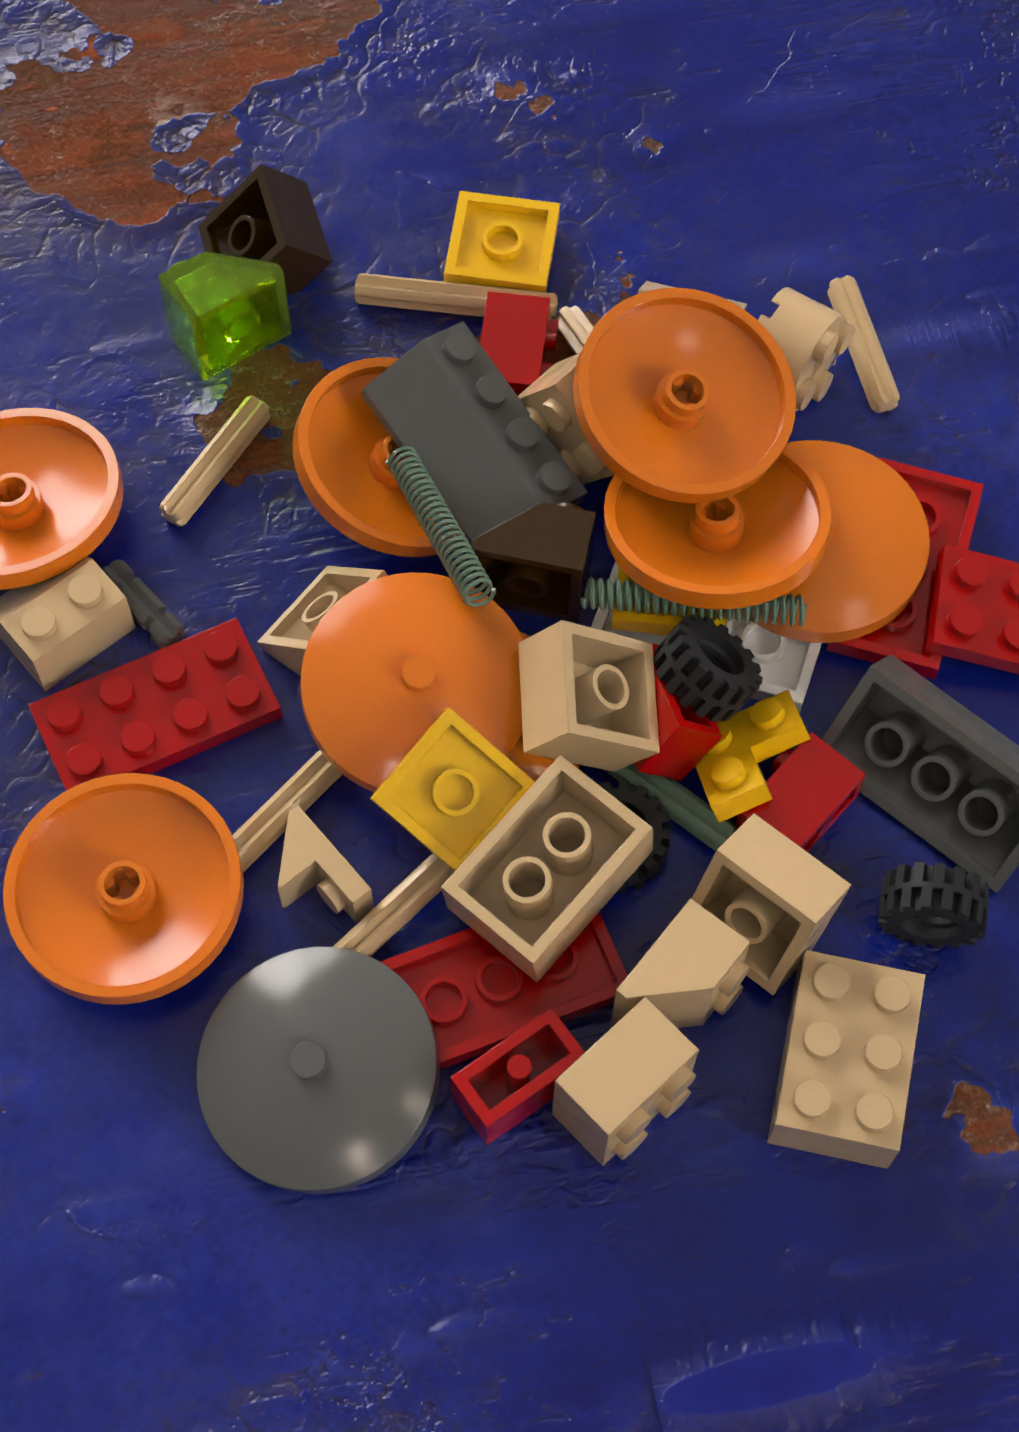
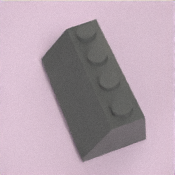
[360,321,588,546]
[822,654,1019,893]

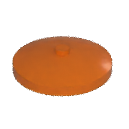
[573,288,796,503]
[292,357,459,557]
[0,408,124,590]
[742,440,930,643]
[604,446,832,610]
[301,572,523,793]
[3,773,244,1005]

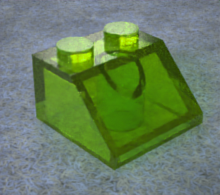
[158,251,292,381]

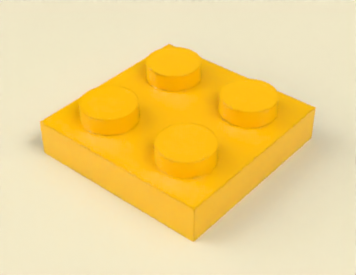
[444,191,560,292]
[369,708,535,872]

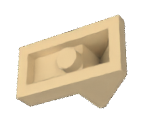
[278,805,374,923]

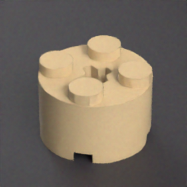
[758,287,855,411]

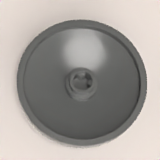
[196,947,441,1194]

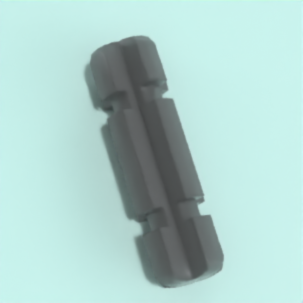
[102,559,185,649]

